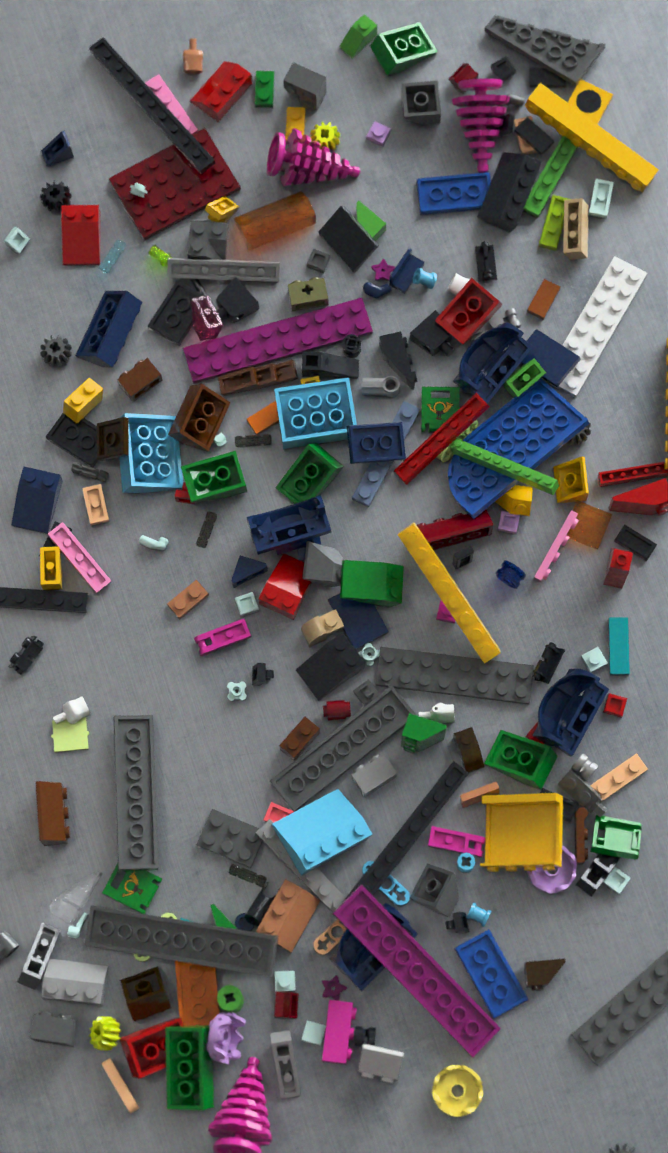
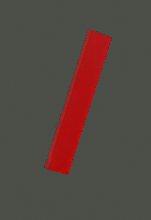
[394,393,490,485]

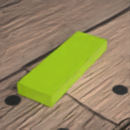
[538,195,569,251]

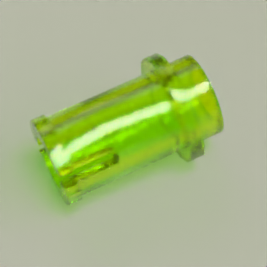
[148,245,172,267]

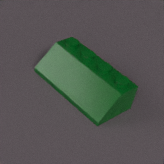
[165,1025,214,1110]

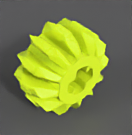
[310,121,340,151]
[89,1016,121,1051]

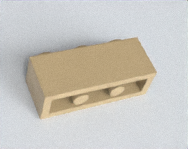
[563,198,588,260]

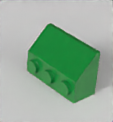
[401,713,447,753]

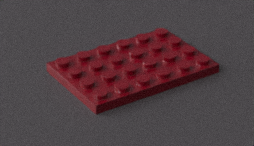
[109,128,241,240]

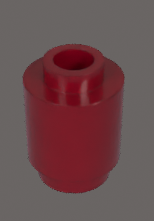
[323,700,351,721]

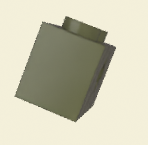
[288,277,329,312]

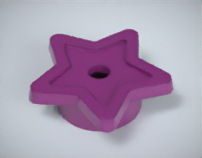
[371,259,395,281]
[322,975,347,1001]

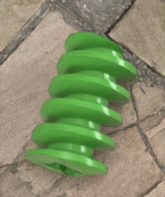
[217,985,244,1013]

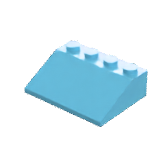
[274,377,357,449]
[119,413,183,493]
[272,789,372,876]

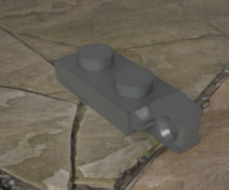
[558,769,608,817]

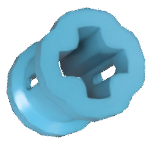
[413,268,437,289]
[457,853,475,873]
[466,903,491,927]

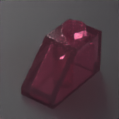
[191,295,223,341]

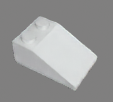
[358,1044,404,1083]

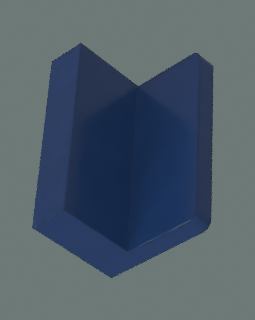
[389,248,424,294]

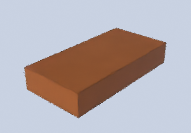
[527,279,561,320]

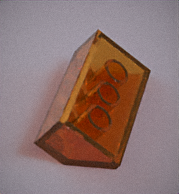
[234,191,316,251]

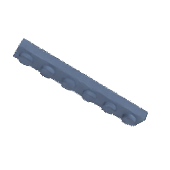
[352,401,420,507]

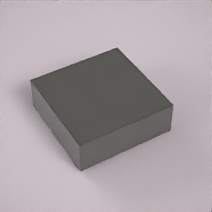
[307,249,331,273]

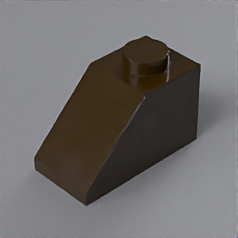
[453,727,485,773]
[524,958,565,991]

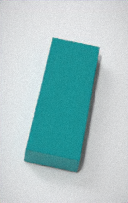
[608,617,630,675]

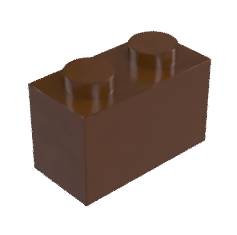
[118,358,163,402]
[279,716,320,761]

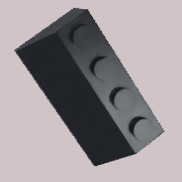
[477,152,542,233]

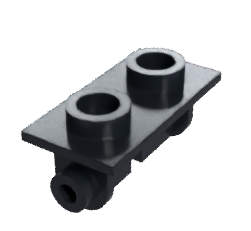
[475,241,497,282]
[9,636,44,675]
[533,642,565,684]

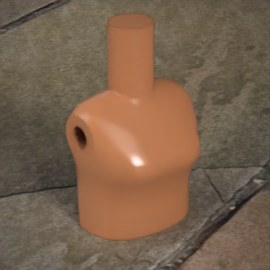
[183,38,203,74]

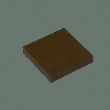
[97,417,129,461]

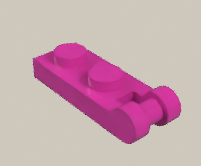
[194,619,251,656]
[428,826,485,858]

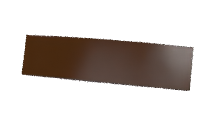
[218,360,298,395]

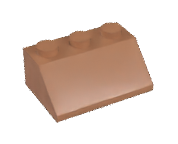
[256,879,320,953]

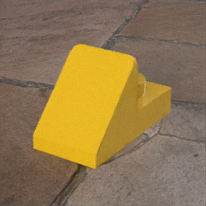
[205,196,239,223]

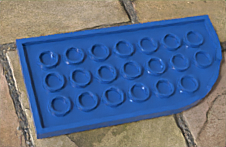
[448,378,589,519]

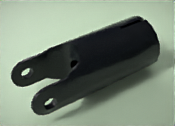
[245,882,280,926]

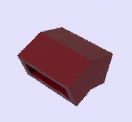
[448,63,479,94]
[274,992,299,1019]

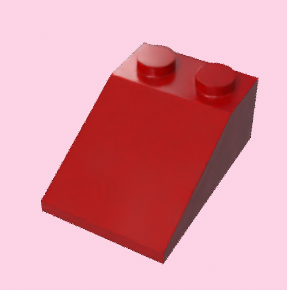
[61,205,101,266]
[435,278,502,345]
[608,478,668,516]
[258,553,312,620]
[119,1017,184,1078]

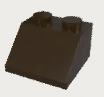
[120,967,171,1022]

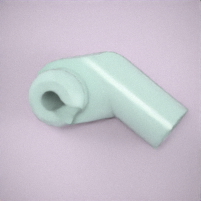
[139,535,169,550]

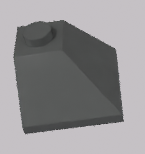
[303,541,344,587]
[410,863,459,918]

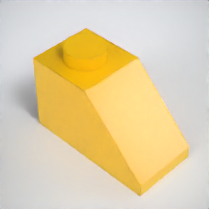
[495,485,533,516]
[40,547,62,590]

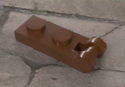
[575,807,588,865]

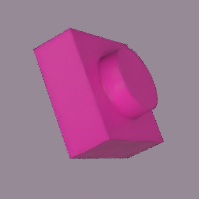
[436,600,456,624]

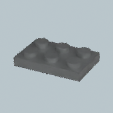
[196,809,262,868]

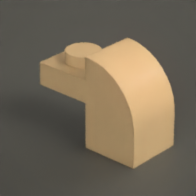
[301,609,344,647]

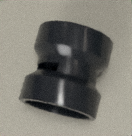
[343,334,361,358]
[354,1026,376,1046]

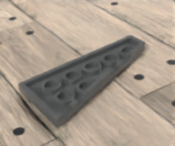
[484,15,606,86]

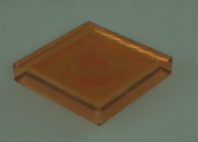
[567,500,612,550]

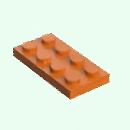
[175,961,220,1026]

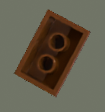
[168,383,231,452]
[35,781,71,846]

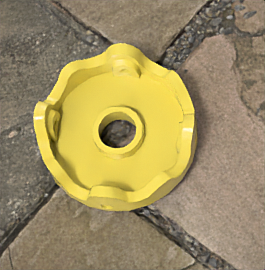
[432,1065,483,1117]

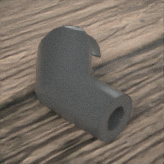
[498,94,524,108]

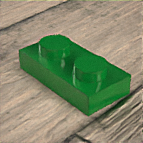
[255,71,274,108]

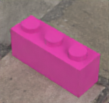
[322,1000,357,1065]

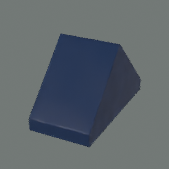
[41,131,74,166]
[231,555,268,588]

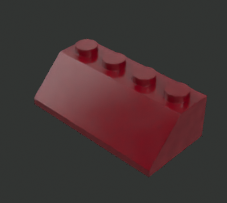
[417,509,493,550]

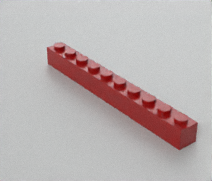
[598,462,668,487]

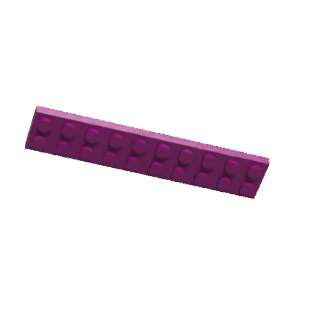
[183,298,373,384]
[333,885,501,1057]

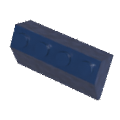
[75,291,143,367]

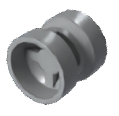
[571,753,598,781]

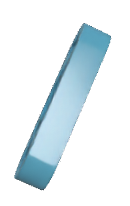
[362,861,410,906]

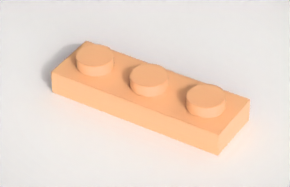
[590,753,648,802]

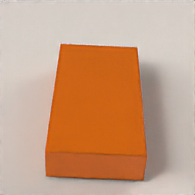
[246,401,279,436]

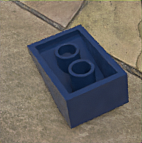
[11,466,63,534]

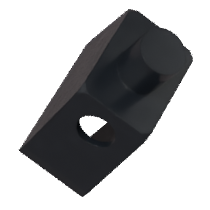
[213,277,259,323]
[409,310,455,357]

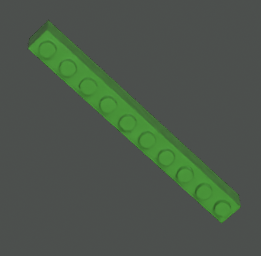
[450,438,559,495]

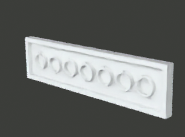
[543,256,647,398]

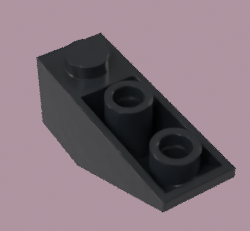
[379,331,417,390]
[302,352,359,378]

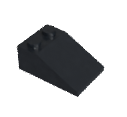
[296,632,365,701]

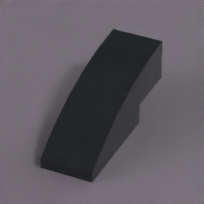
[576,854,621,897]

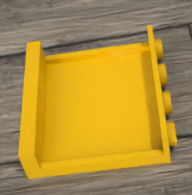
[480,793,563,872]

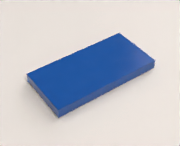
[417,172,491,215]
[454,929,529,1019]

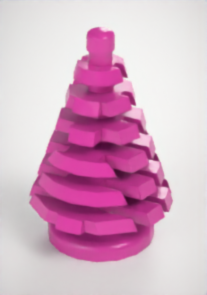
[452,78,510,173]
[267,128,360,187]
[208,1057,272,1153]

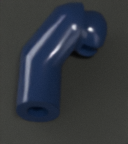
[363,282,392,298]

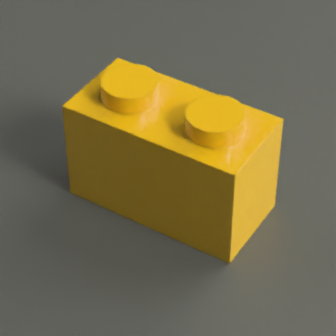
[63,378,103,423]

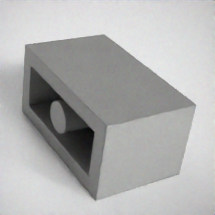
[352,754,397,798]

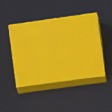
[553,456,589,503]

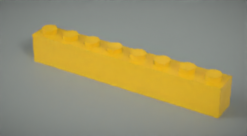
[524,83,659,193]
[398,522,501,664]

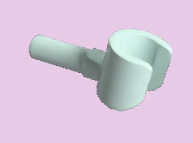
[214,433,227,447]
[67,912,88,938]

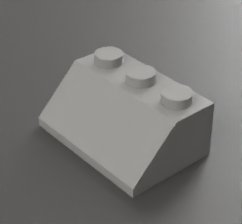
[41,959,108,1006]

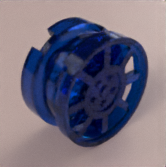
[495,560,526,589]

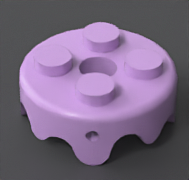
[527,845,577,894]
[206,1011,246,1064]

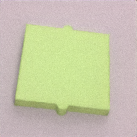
[51,717,89,752]

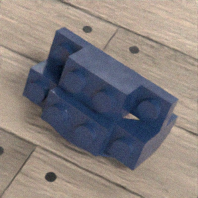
[453,322,533,404]
[246,495,332,555]
[532,668,609,756]
[330,903,418,991]

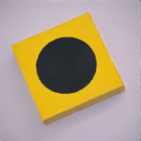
[568,79,613,125]

